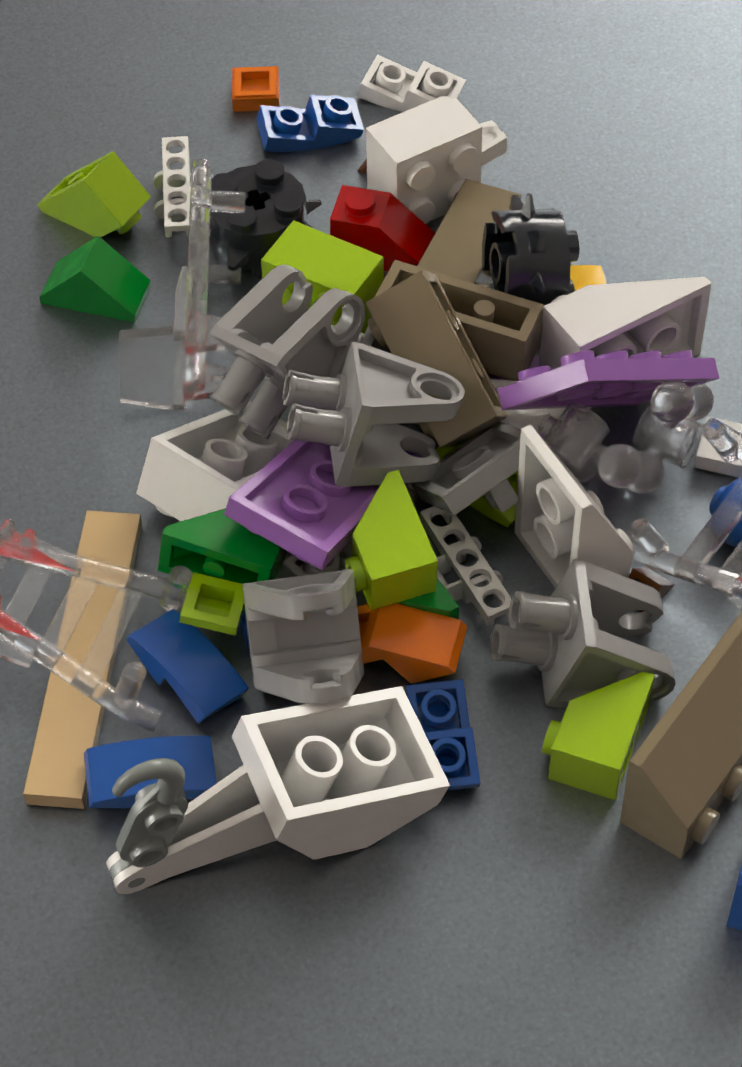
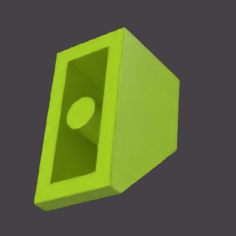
[37,151,151,237]
[345,470,438,610]
[542,671,655,800]

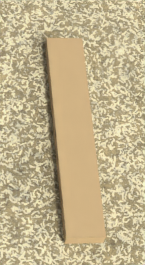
[23,510,142,809]

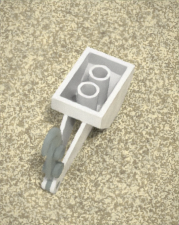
[106,686,450,894]

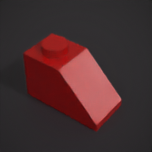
[330,185,435,271]

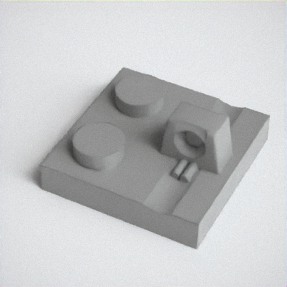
[410,422,521,516]

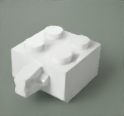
[366,96,507,224]

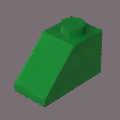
[157,508,286,584]

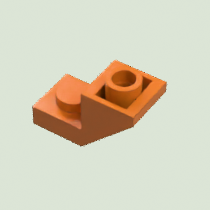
[357,603,468,684]

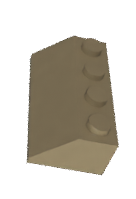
[620,611,742,859]

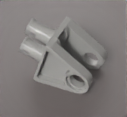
[209,264,366,439]
[282,342,465,487]
[489,559,676,708]
[242,569,364,704]

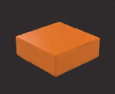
[232,66,280,112]

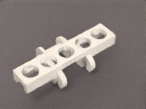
[153,136,213,237]
[420,506,511,626]

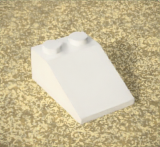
[540,277,712,416]
[136,401,294,521]
[514,424,634,588]

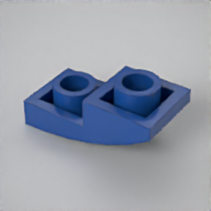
[256,94,364,152]
[126,609,249,724]
[405,679,481,791]
[84,736,217,808]

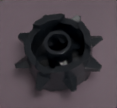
[193,159,322,278]
[482,193,580,306]

